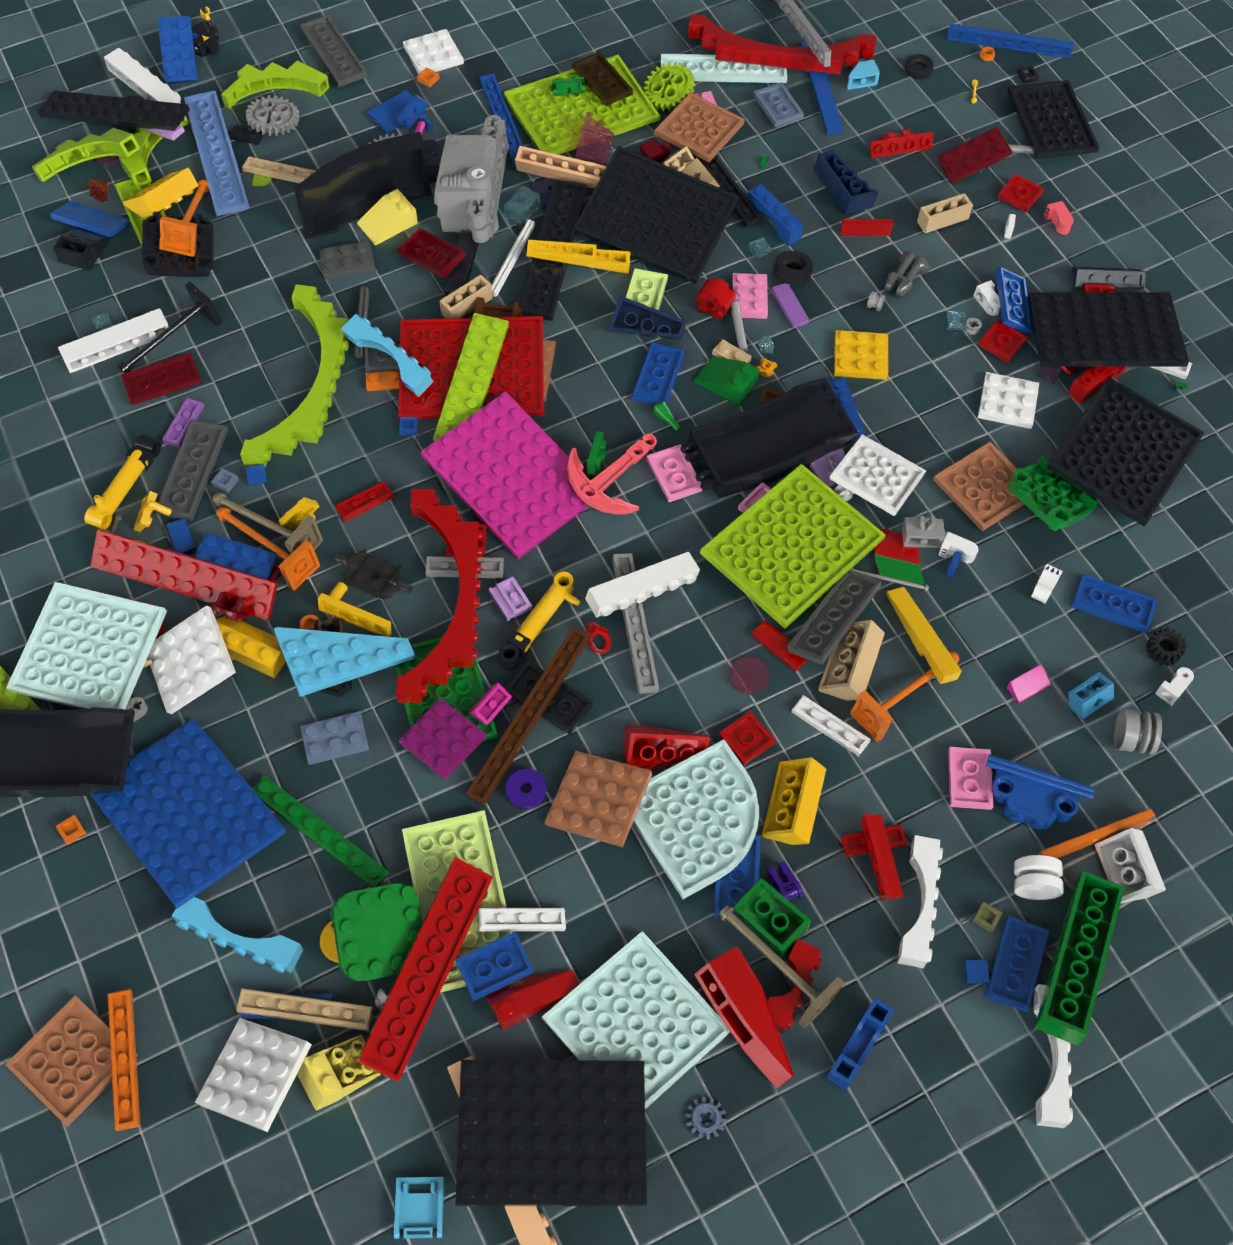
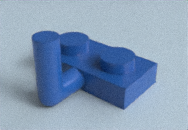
[396,94,434,131]

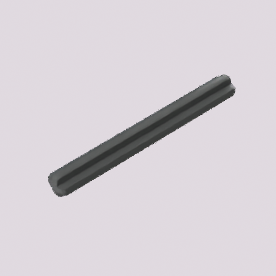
[354,287,369,359]

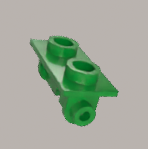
[552,76,585,96]

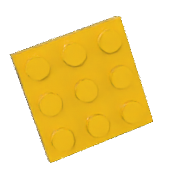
[834,330,888,380]

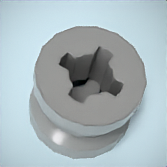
[867,291,886,312]

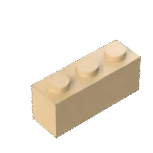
[917,193,973,233]
[440,275,493,319]

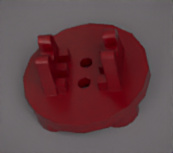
[209,592,248,622]

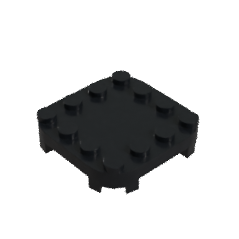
[141,211,214,277]

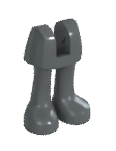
[884,251,930,298]

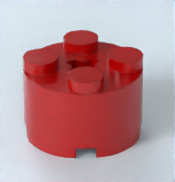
[695,278,736,320]

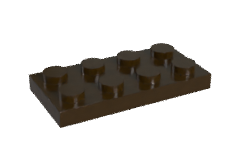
[572,51,633,106]

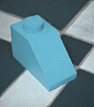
[847,60,880,90]

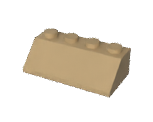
[818,620,885,701]

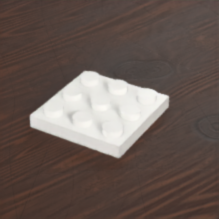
[403,29,464,74]
[978,372,1039,429]

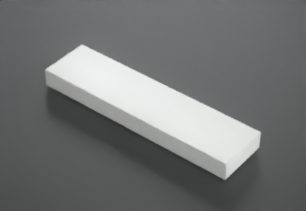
[792,695,871,757]
[478,908,566,931]

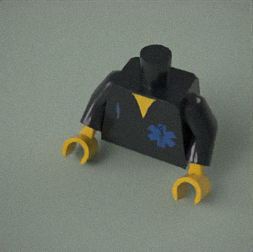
[192,7,219,57]

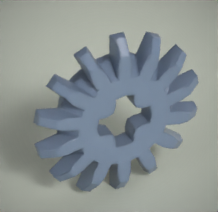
[685,1097,727,1140]

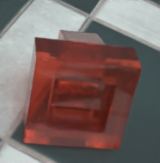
[89,179,109,203]

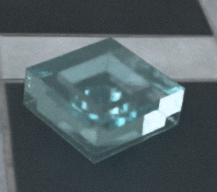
[748,237,772,259]
[946,311,966,330]

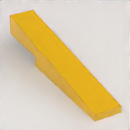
[527,240,630,274]
[886,587,962,684]

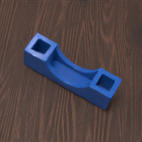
[747,184,803,246]
[826,997,894,1091]

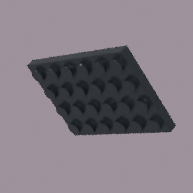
[1007,80,1100,159]

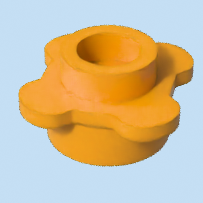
[757,358,777,377]

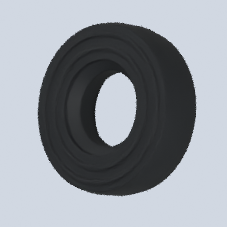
[905,54,934,79]

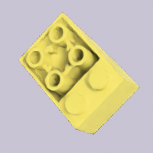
[297,1035,381,1111]

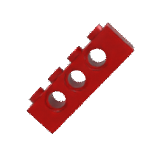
[1068,367,1129,404]

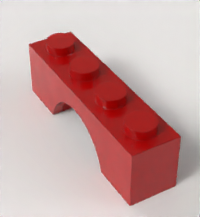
[768,939,822,1034]

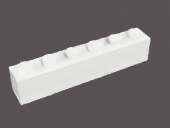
[104,48,181,103]
[58,308,169,373]
[585,552,700,618]

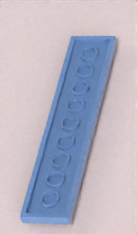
[184,91,250,216]

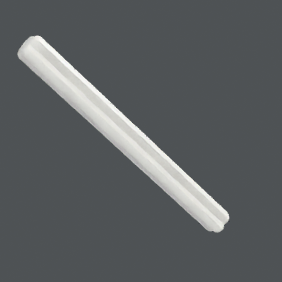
[492,219,535,297]

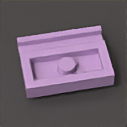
[489,577,532,621]

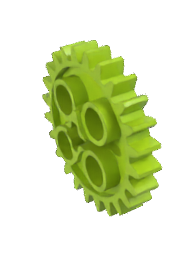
[644,62,695,112]

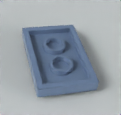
[753,82,804,127]
[300,711,369,765]

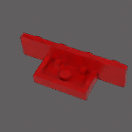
[870,129,933,158]

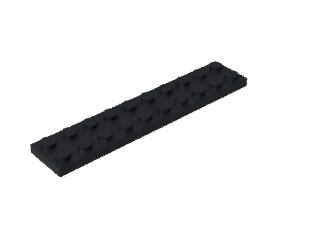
[38,91,190,131]
[520,179,587,321]

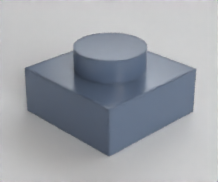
[211,468,239,493]

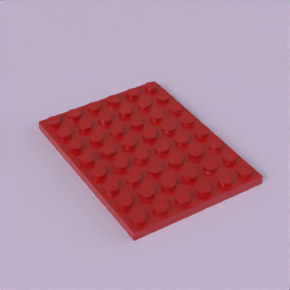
[398,316,544,419]

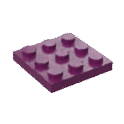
[399,698,486,781]

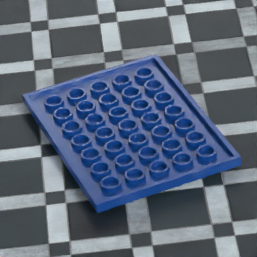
[90,718,286,909]

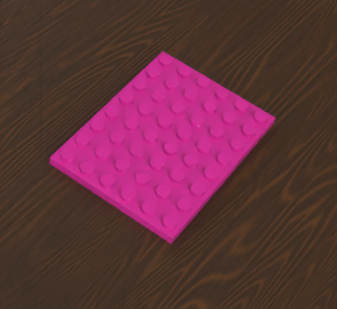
[420,392,590,560]

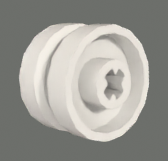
[1014,855,1064,900]

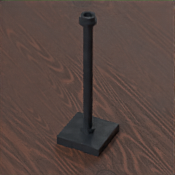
[118,282,223,374]

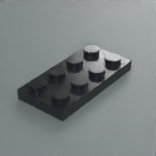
[505,660,593,735]

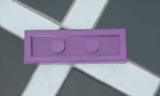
[771,283,809,329]
[162,398,204,448]

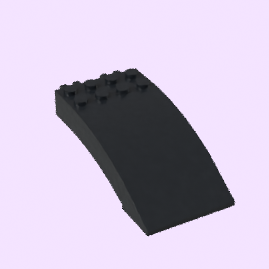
[294,132,439,239]
[680,378,858,498]
[0,707,135,797]

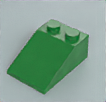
[694,357,760,406]
[733,878,811,959]

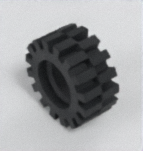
[1146,627,1187,666]

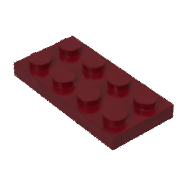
[937,126,1012,185]
[396,228,467,279]
[121,353,202,406]

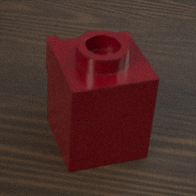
[640,140,671,163]

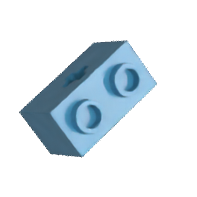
[1068,672,1114,719]

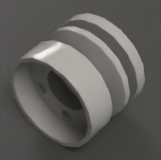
[1114,708,1162,755]

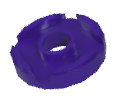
[505,768,547,809]

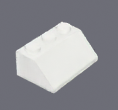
[1094,828,1166,904]

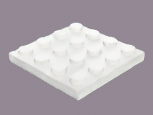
[829,434,926,516]
[147,606,236,714]
[195,1018,312,1132]

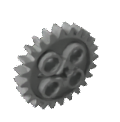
[246,95,299,136]

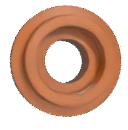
[979,47,995,62]

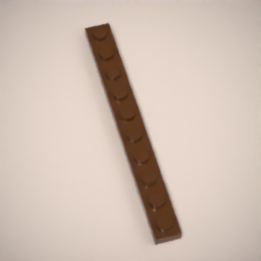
[466,627,591,806]

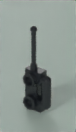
[227,124,263,145]

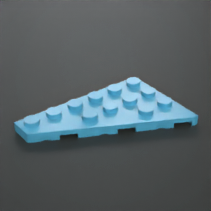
[274,627,415,697]

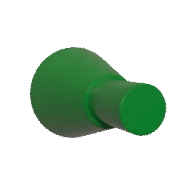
[652,402,681,432]

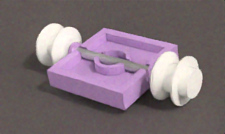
[809,449,854,501]

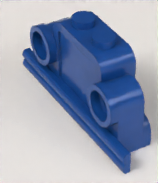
[986,754,1095,830]

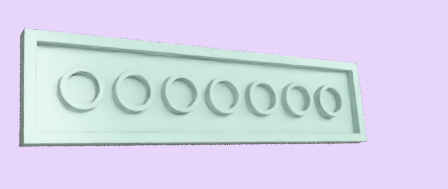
[661,54,787,83]

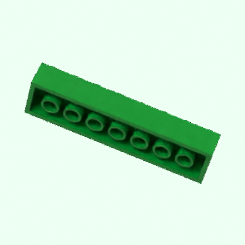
[1035,871,1125,1046]

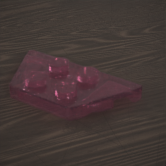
[574,111,614,166]

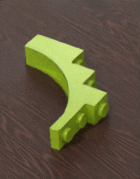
[221,60,330,109]
[118,116,189,188]
[32,128,141,182]

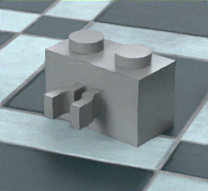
[902,516,945,548]

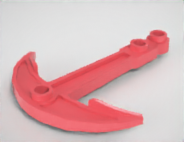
[567,434,657,515]

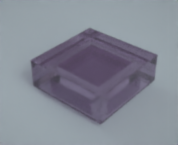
[1038,367,1062,384]

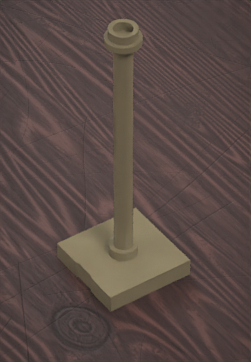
[213,493,323,554]
[719,905,845,1029]

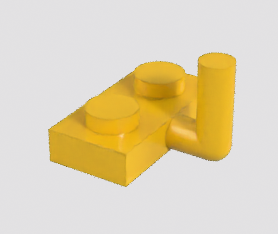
[133,491,172,532]
[278,497,319,530]

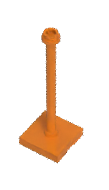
[159,180,209,257]
[216,507,321,591]
[850,651,959,742]

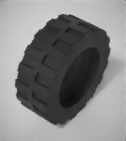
[774,250,813,285]

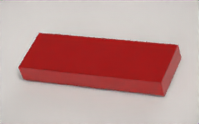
[840,219,893,236]
[334,481,394,522]
[752,620,808,672]
[840,824,907,857]

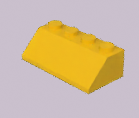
[123,167,199,218]
[216,615,286,679]
[761,757,826,845]

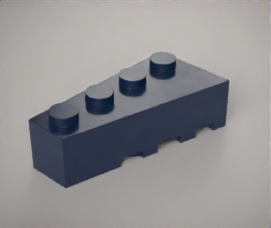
[814,150,878,214]
[608,296,687,340]

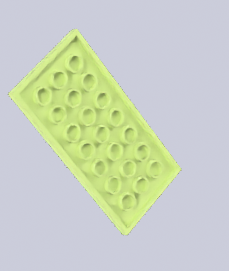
[402,810,512,993]

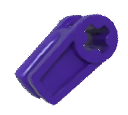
[766,861,804,901]

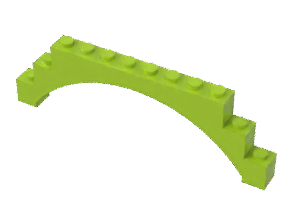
[240,284,349,468]

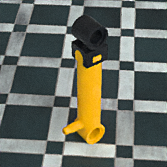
[84,435,161,530]
[499,572,581,670]

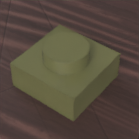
[972,902,1002,933]

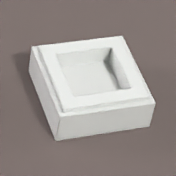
[1004,214,1016,239]

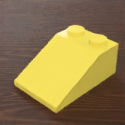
[357,189,418,245]

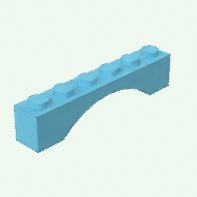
[341,314,433,397]
[172,897,303,973]

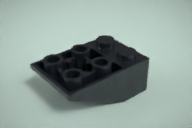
[53,227,112,271]

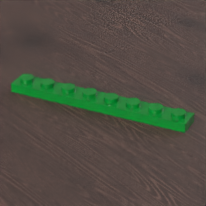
[252,775,390,888]

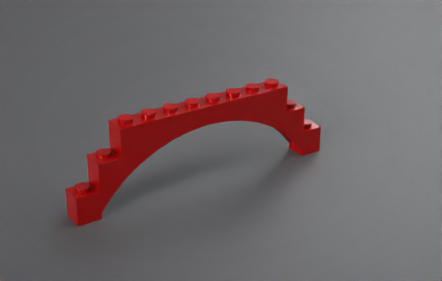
[688,14,876,74]
[396,489,483,703]

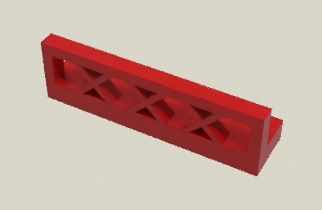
[860,813,903,902]

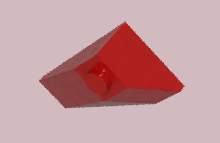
[623,724,710,771]
[486,970,580,1031]

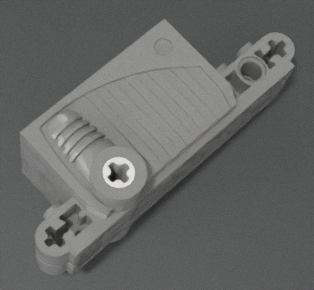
[434,115,509,243]

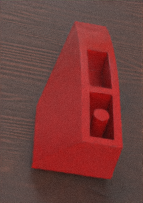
[694,947,794,1088]

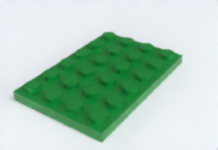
[395,637,498,741]

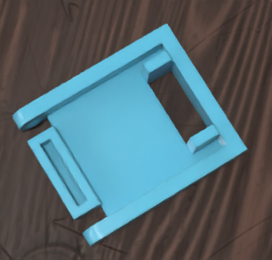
[394,1177,444,1239]

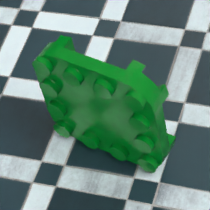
[1007,455,1099,531]
[330,884,423,981]

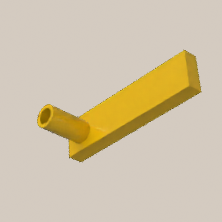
[318,582,391,637]

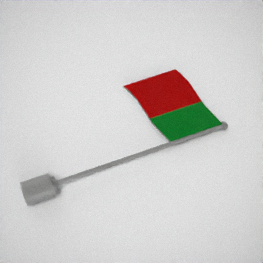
[850,528,929,592]

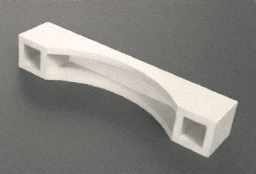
[897,835,943,968]
[1033,984,1073,1128]

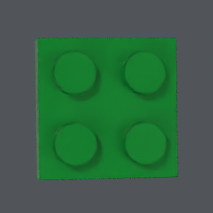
[587,431,607,480]

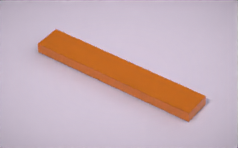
[1038,809,1155,858]
[108,989,141,1131]

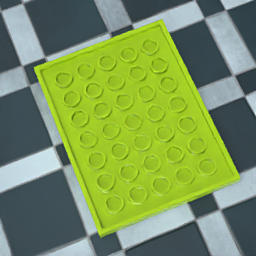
[504,55,660,155]
[700,464,886,628]

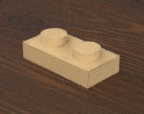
[712,339,752,363]

